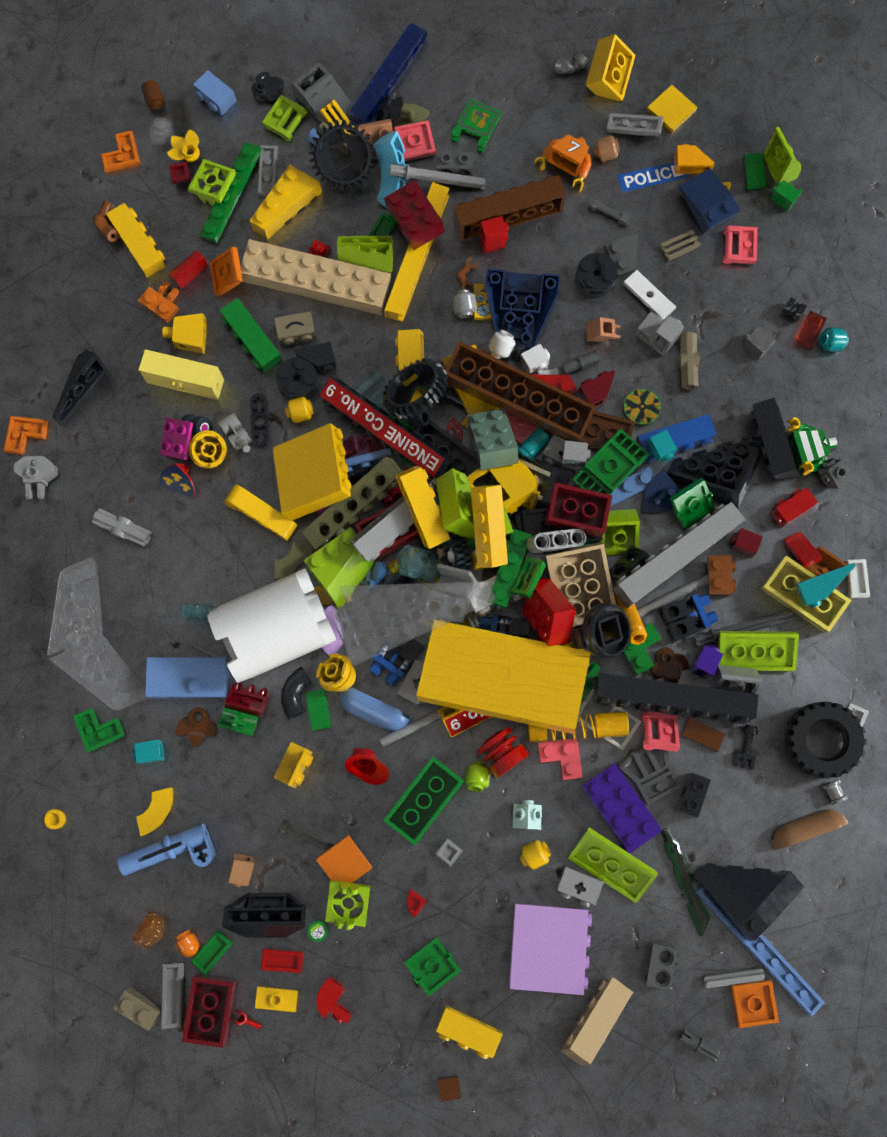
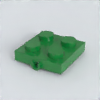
[670,478,715,530]
[404,937,461,997]

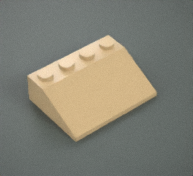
[546,542,616,627]

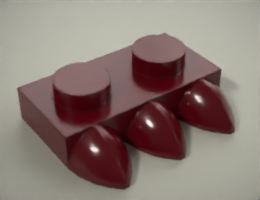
[224,682,269,717]

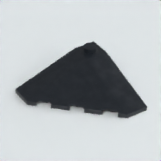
[667,435,764,509]
[692,863,804,941]

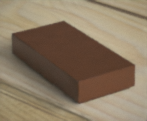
[681,717,725,752]

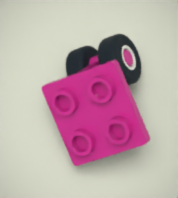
[160,414,213,460]

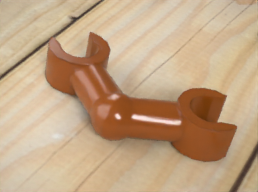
[456,257,478,292]

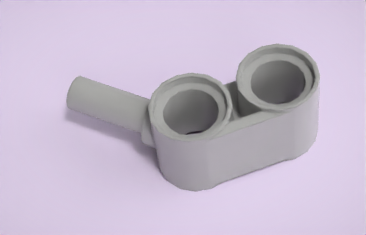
[218,412,252,452]

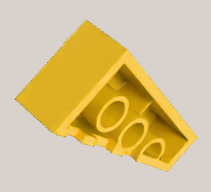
[250,165,322,240]

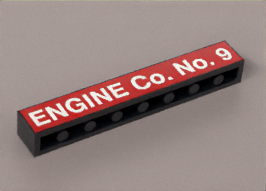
[319,377,453,479]

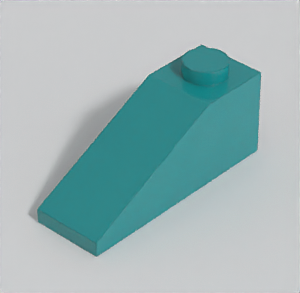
[794,563,856,609]

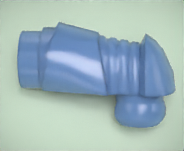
[366,562,388,592]

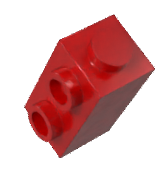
[772,488,818,527]

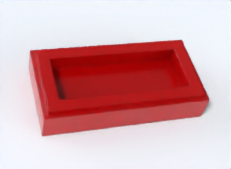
[784,531,822,568]
[260,948,304,973]

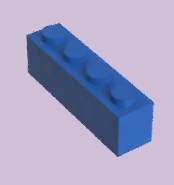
[635,414,717,462]

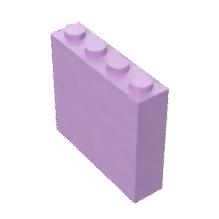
[509,903,592,995]

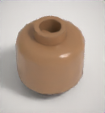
[593,135,620,162]

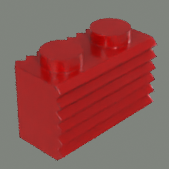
[480,216,509,253]

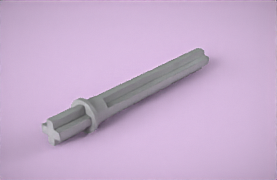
[389,164,485,189]

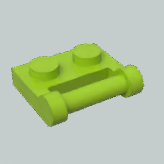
[262,95,309,141]

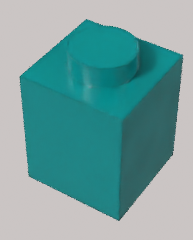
[647,430,678,463]
[132,740,164,764]

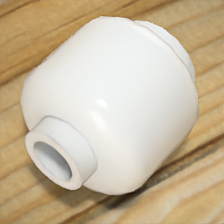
[488,330,515,359]

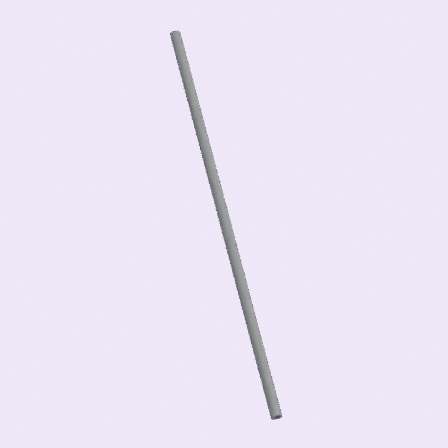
[379,574,708,747]

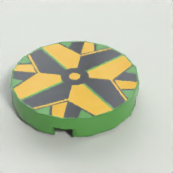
[623,389,661,426]

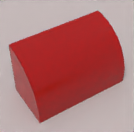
[168,250,208,290]

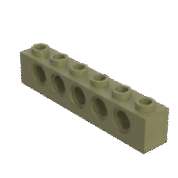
[302,457,402,550]

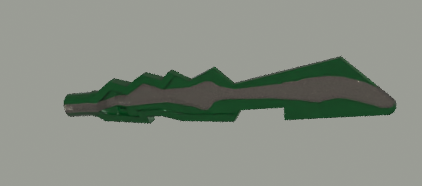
[661,828,711,936]

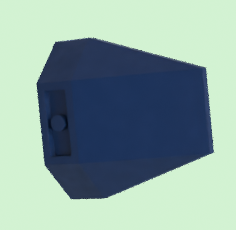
[485,268,561,348]

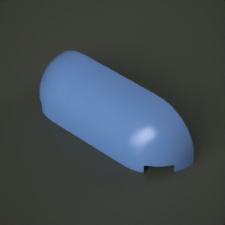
[339,687,413,732]

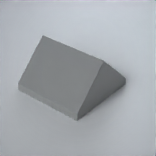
[713,665,762,694]

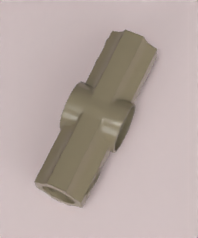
[678,332,700,390]

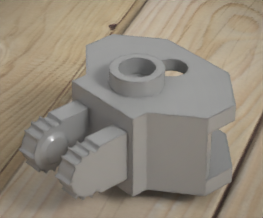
[14,456,58,499]

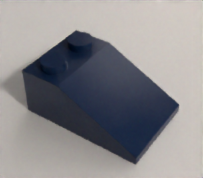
[678,168,741,234]

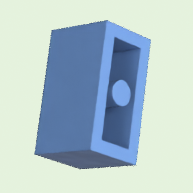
[193,70,236,115]

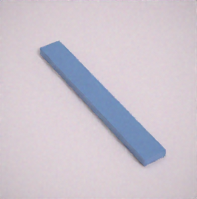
[695,886,825,1017]

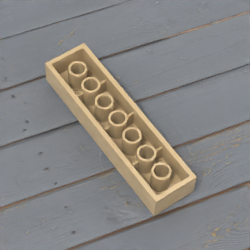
[240,239,392,316]

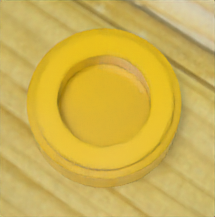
[44,809,66,829]

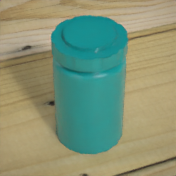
[518,428,550,458]

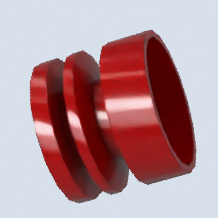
[477,727,530,779]

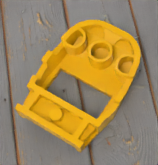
[467,460,538,514]

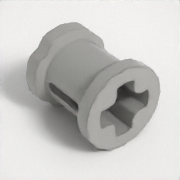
[823,780,848,805]

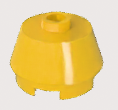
[189,430,227,468]
[316,653,356,692]

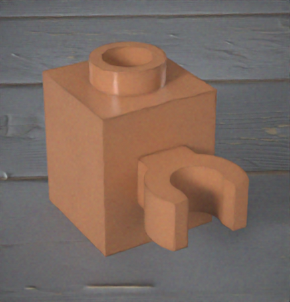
[586,317,621,342]

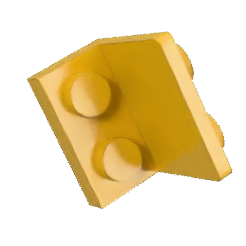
[274,742,314,788]

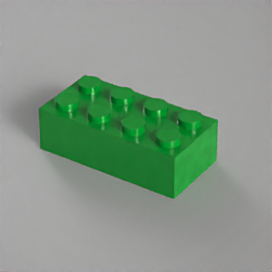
[383,756,464,846]

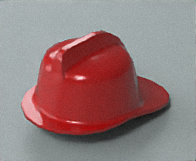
[345,747,389,785]

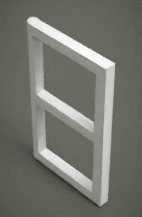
[577,689,642,751]

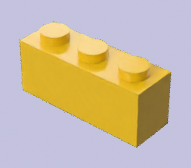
[436,1005,503,1059]

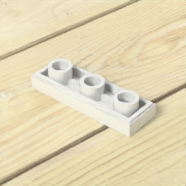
[623,270,676,320]

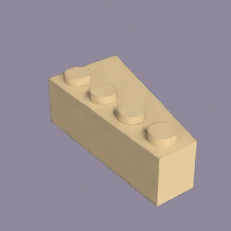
[560,977,633,1066]

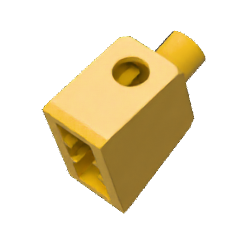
[162,314,207,354]

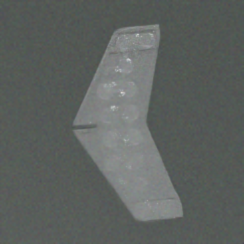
[47,557,148,711]

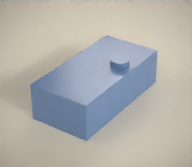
[145,657,230,699]

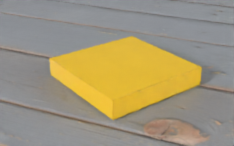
[647,85,698,133]

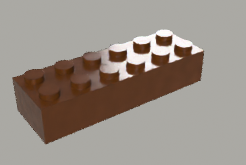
[454,175,566,242]

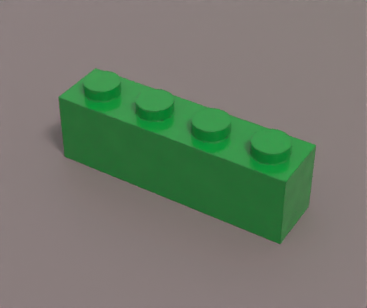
[220,298,282,373]

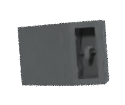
[292,62,355,124]

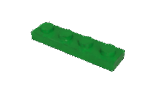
[488,529,531,609]

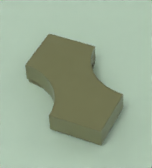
[274,540,313,580]

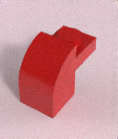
[316,976,352,1024]

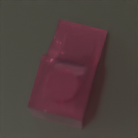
[342,435,386,459]

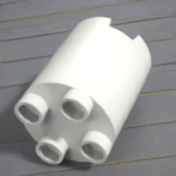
[207,568,337,683]

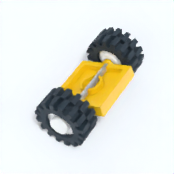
[444,527,527,571]

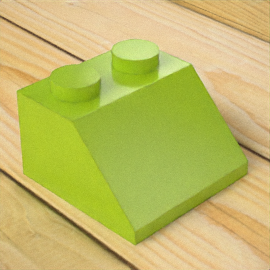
[599,509,640,555]

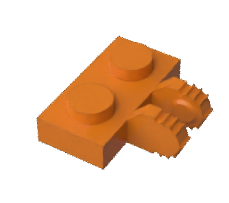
[138,282,179,323]

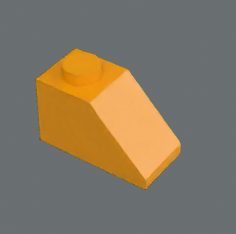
[674,144,714,174]

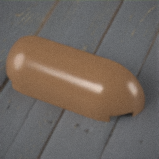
[772,809,849,850]

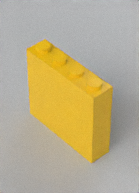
[273,423,351,520]

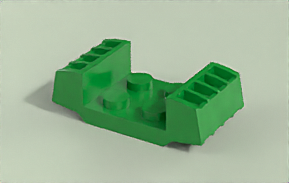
[572,429,649,495]

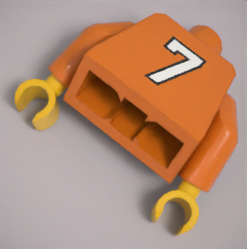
[534,135,591,192]

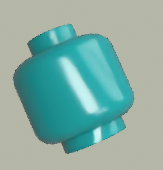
[819,327,849,352]

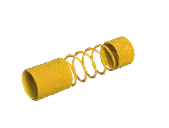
[528,711,629,742]

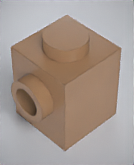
[228,853,254,887]

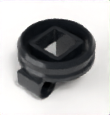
[571,604,631,658]

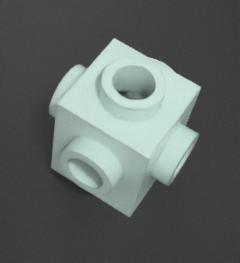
[513,800,542,830]

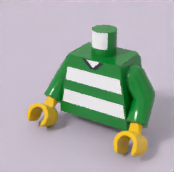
[787,417,837,476]

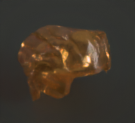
[133,911,164,950]

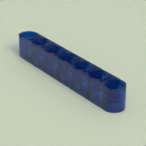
[349,23,427,125]

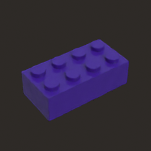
[580,763,662,854]

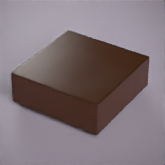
[438,1076,461,1102]

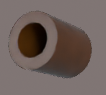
[141,80,165,110]

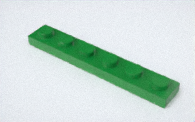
[199,142,262,243]

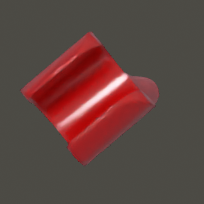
[232,1010,261,1030]

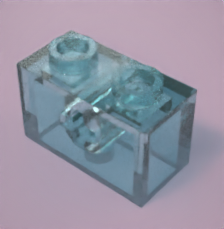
[396,545,441,583]

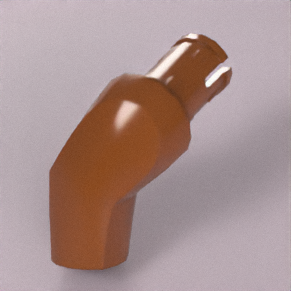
[93,201,120,242]

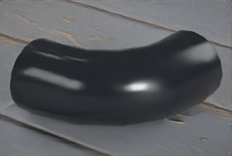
[281,667,312,720]

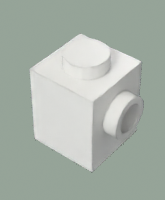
[520,344,550,375]

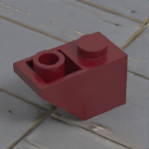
[578,370,615,407]

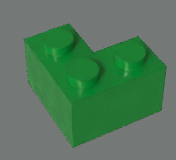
[621,622,661,677]

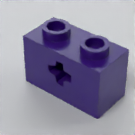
[688,645,723,680]

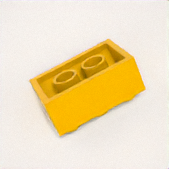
[586,34,635,101]

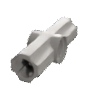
[92,508,152,547]

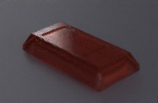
[795,310,827,350]

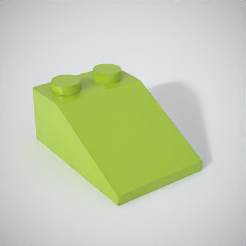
[763,127,801,183]

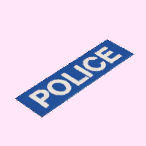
[617,162,689,193]

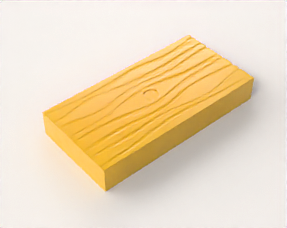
[416,620,591,734]

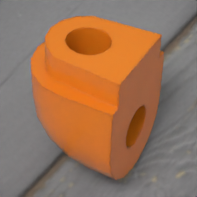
[174,929,200,958]

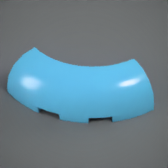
[373,131,409,208]

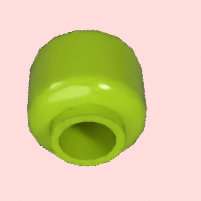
[464,761,491,792]

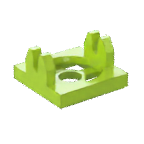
[188,159,236,206]
[325,880,371,930]

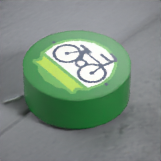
[307,921,328,942]

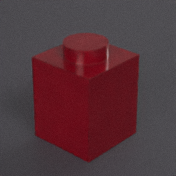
[730,528,763,558]

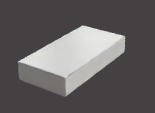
[845,559,870,599]

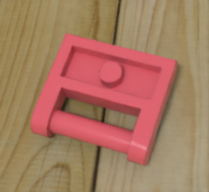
[723,226,758,264]
[641,711,680,752]

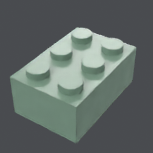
[467,408,518,471]

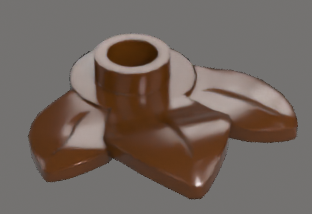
[651,647,689,683]
[176,707,216,747]

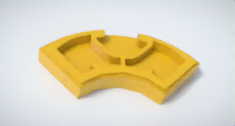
[136,787,173,837]

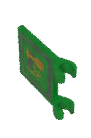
[451,99,502,152]

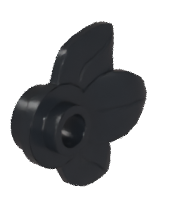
[251,72,284,101]
[375,94,403,125]

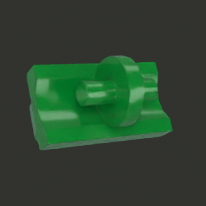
[218,708,258,736]

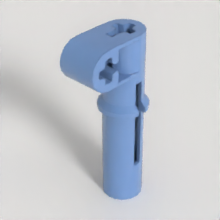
[117,823,216,876]

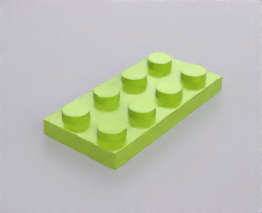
[718,631,799,671]
[568,827,658,903]

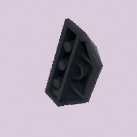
[222,893,306,938]

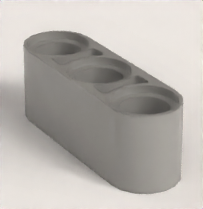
[527,529,586,553]

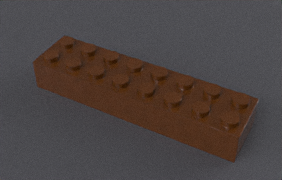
[445,341,596,442]

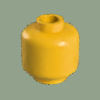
[285,397,314,423]
[520,840,551,870]

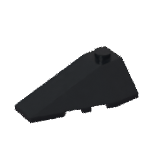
[52,349,108,425]

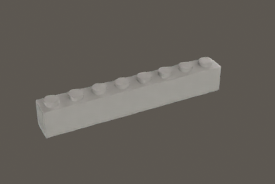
[613,502,746,609]

